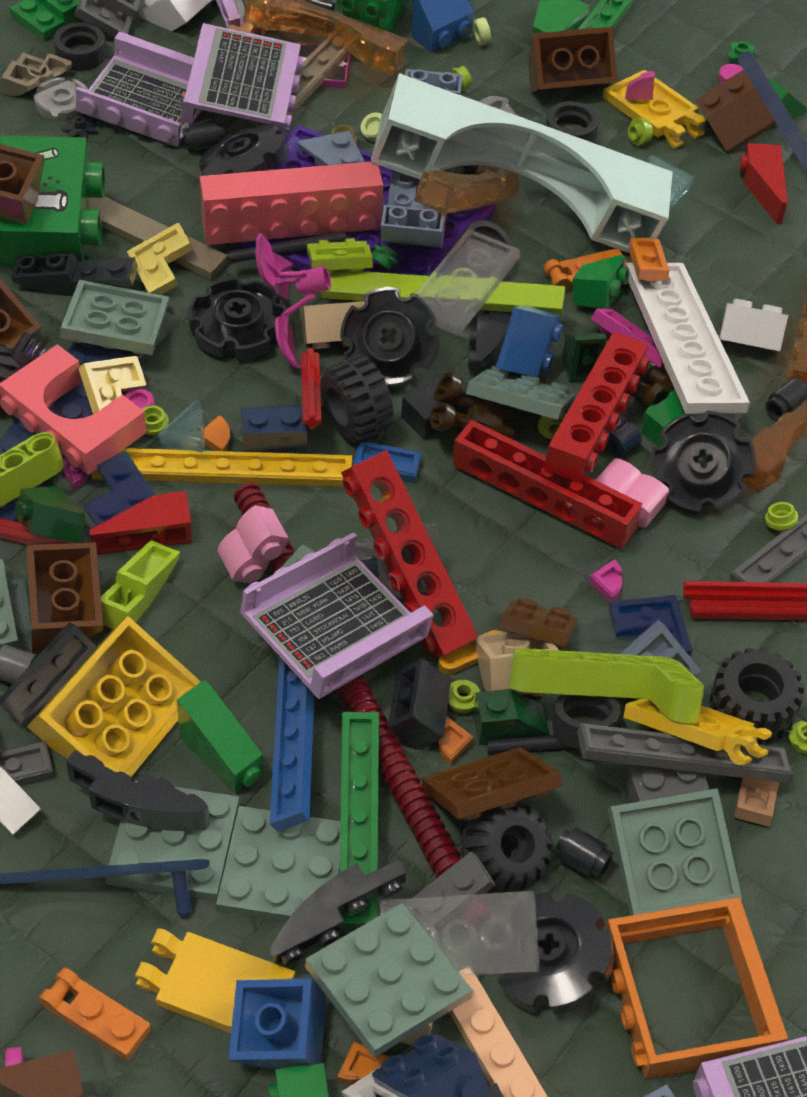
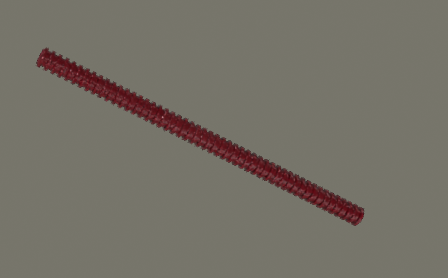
[233,482,493,930]

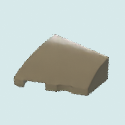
[1,52,72,96]

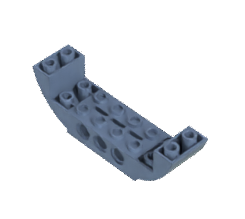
[381,69,463,248]

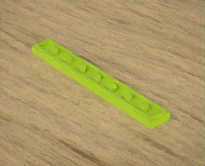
[320,270,565,316]

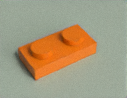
[628,238,669,282]

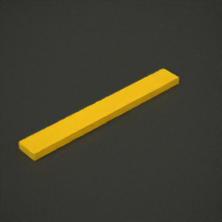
[91,448,352,487]

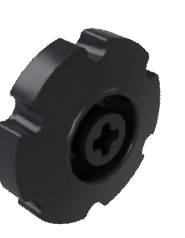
[199,125,289,176]
[189,278,287,359]
[340,287,441,388]
[651,411,756,514]
[489,892,615,1015]

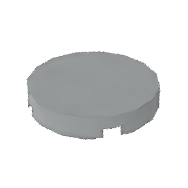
[34,77,87,121]

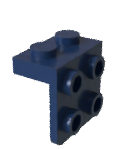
[372,1034,492,1097]

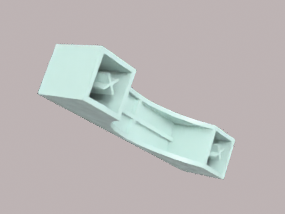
[371,73,673,253]

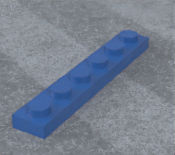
[270,656,314,832]

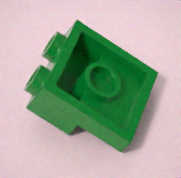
[9,0,83,41]

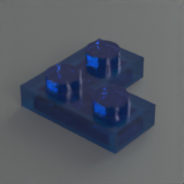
[84,450,155,527]
[608,595,692,657]

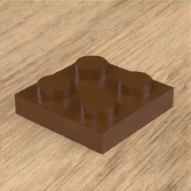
[499,598,578,647]

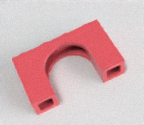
[0,344,146,475]

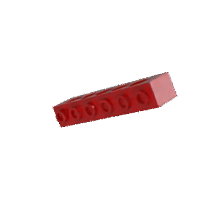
[544,331,650,483]
[453,420,643,549]
[341,450,478,658]

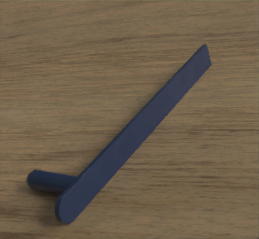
[738,51,807,172]
[0,859,210,917]

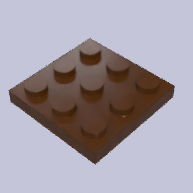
[421,747,563,820]

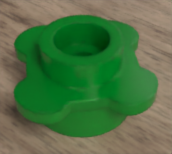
[728,42,756,66]
[372,243,399,270]

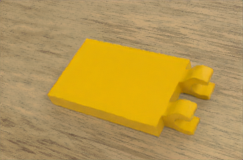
[603,70,706,149]
[623,699,772,765]
[135,928,295,1033]

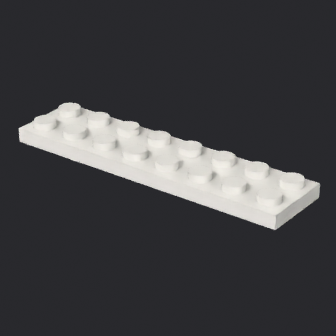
[626,263,750,415]

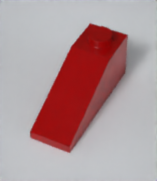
[739,143,788,224]
[89,491,193,555]

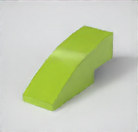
[101,540,180,629]

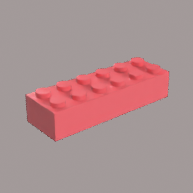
[200,162,383,245]

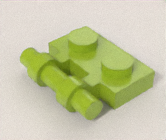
[307,238,372,273]

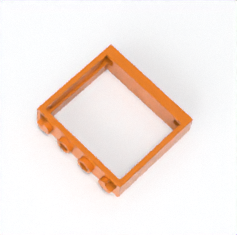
[605,897,788,1080]

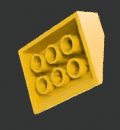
[27,616,201,777]

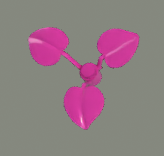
[255,233,332,370]

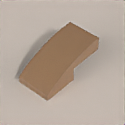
[734,778,780,827]

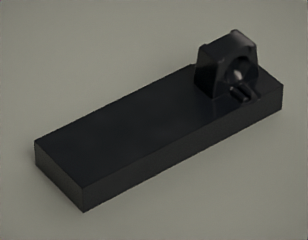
[0,622,97,727]

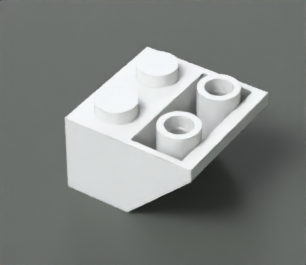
[138,0,211,31]
[719,299,788,351]

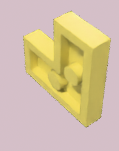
[127,222,194,295]
[78,356,146,414]

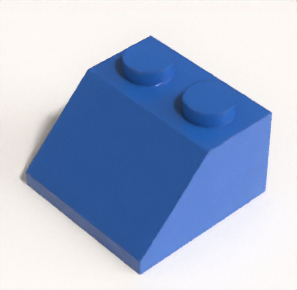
[411,0,474,53]
[496,305,563,377]
[228,978,327,1070]

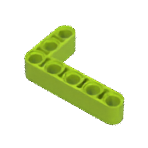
[0,432,65,507]
[509,649,704,724]

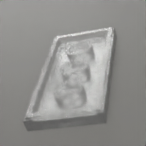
[416,229,520,336]
[380,891,539,975]

